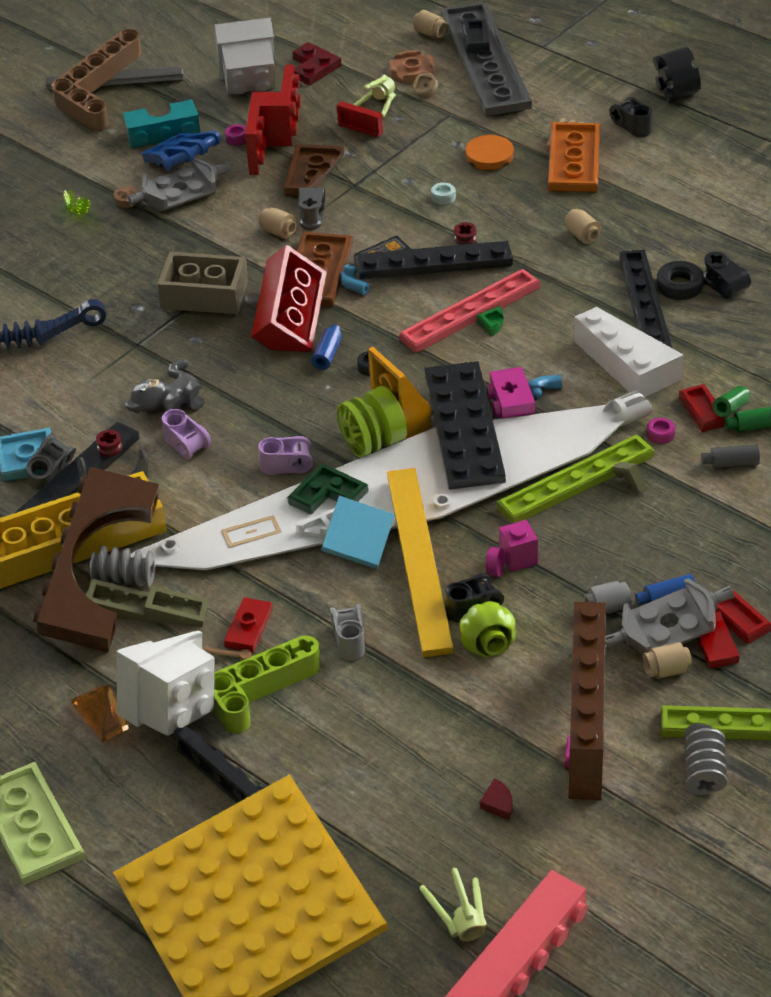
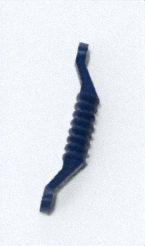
[0,299,106,350]

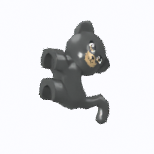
[125,359,205,413]

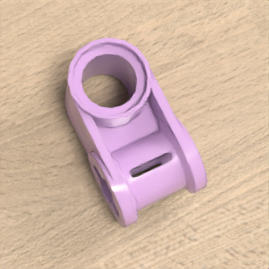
[162,409,211,460]
[258,436,314,475]

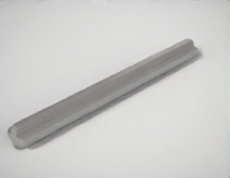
[45,66,184,91]

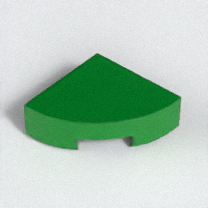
[477,306,504,337]

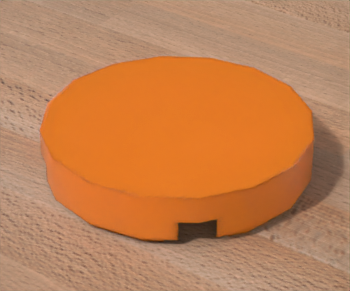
[465,135,514,171]

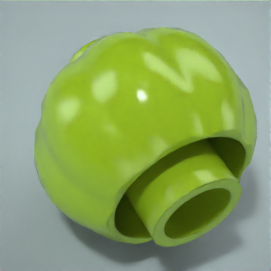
[459,601,516,658]

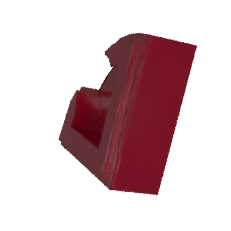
[480,778,513,820]

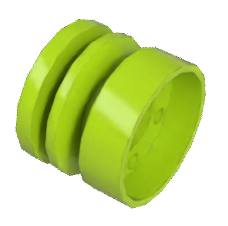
[336,386,407,458]

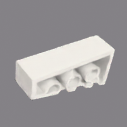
[574,307,684,397]

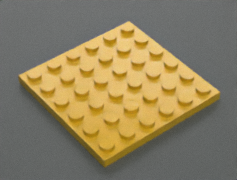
[113,774,388,997]

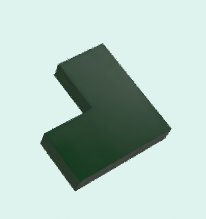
[287,463,369,515]

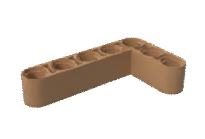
[51,28,142,131]

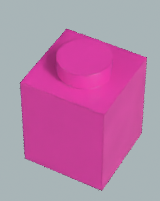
[499,520,538,572]

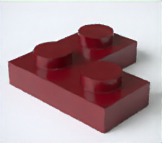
[292,42,342,86]

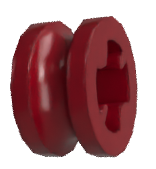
[454,222,477,245]
[96,429,122,457]

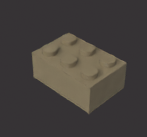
[157,252,248,314]

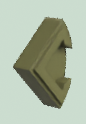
[612,462,647,494]

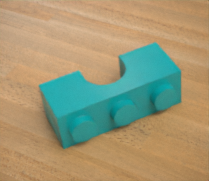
[122,99,201,148]

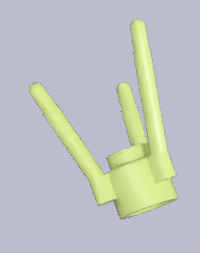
[353,75,396,118]
[419,868,488,942]

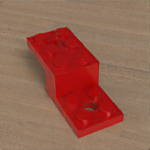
[245,65,301,175]

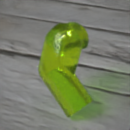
[62,190,91,214]

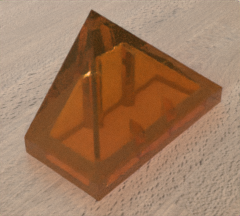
[71,684,130,742]

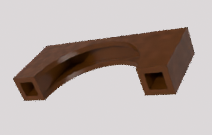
[33,467,159,652]
[568,602,606,800]

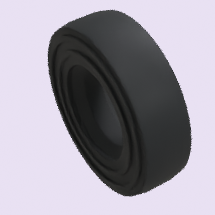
[656,261,704,300]

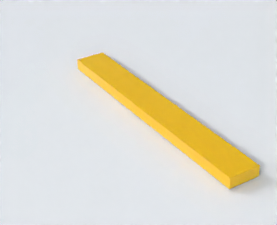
[387,468,453,658]

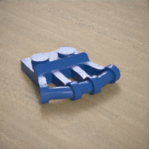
[141,130,222,171]

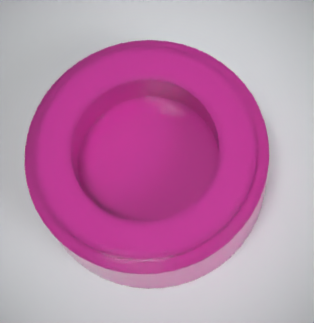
[224,124,246,145]
[647,418,675,444]
[486,547,505,577]

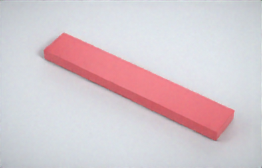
[399,269,540,353]

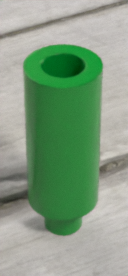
[712,386,750,417]
[725,407,771,432]

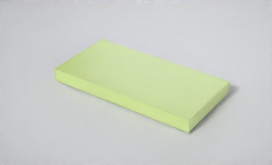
[0,762,85,885]

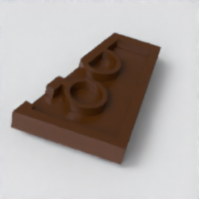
[284,144,344,197]

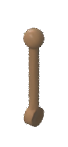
[202,647,252,661]

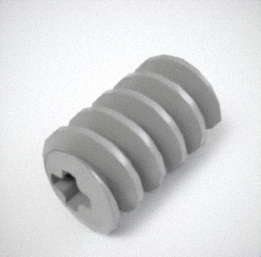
[89,546,155,588]
[684,723,727,796]

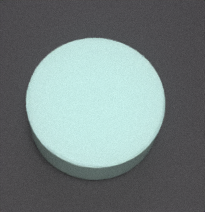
[431,183,456,205]

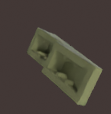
[86,579,210,626]

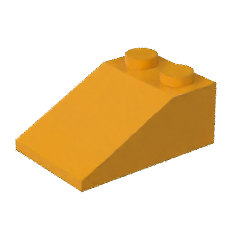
[368,347,432,440]

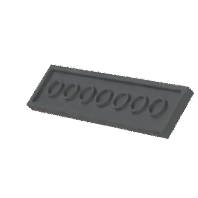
[441,2,532,116]

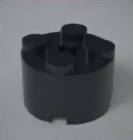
[653,46,701,102]

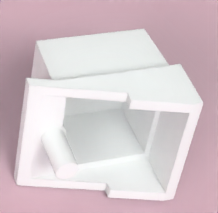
[214,18,275,94]
[117,630,215,736]

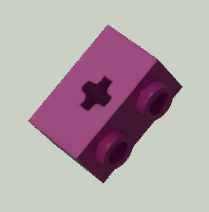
[486,367,535,419]

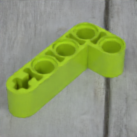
[213,636,321,734]

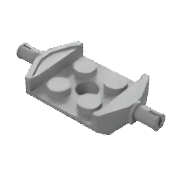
[127,158,231,211]
[605,578,735,656]

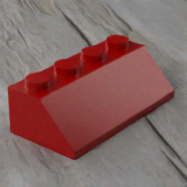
[251,244,326,352]

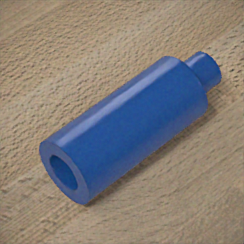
[311,324,342,370]
[635,574,696,605]

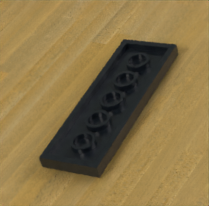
[424,361,506,490]

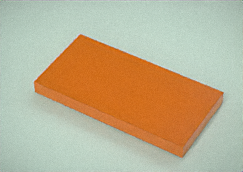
[548,122,600,192]

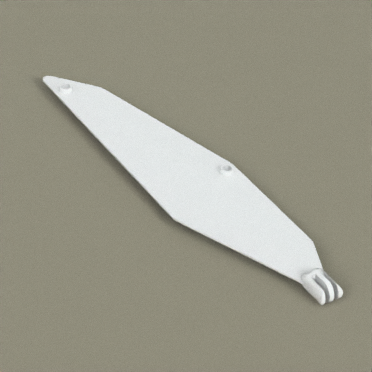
[130,390,653,570]

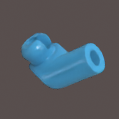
[340,264,369,296]
[528,375,562,399]

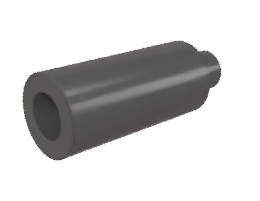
[701,444,760,468]

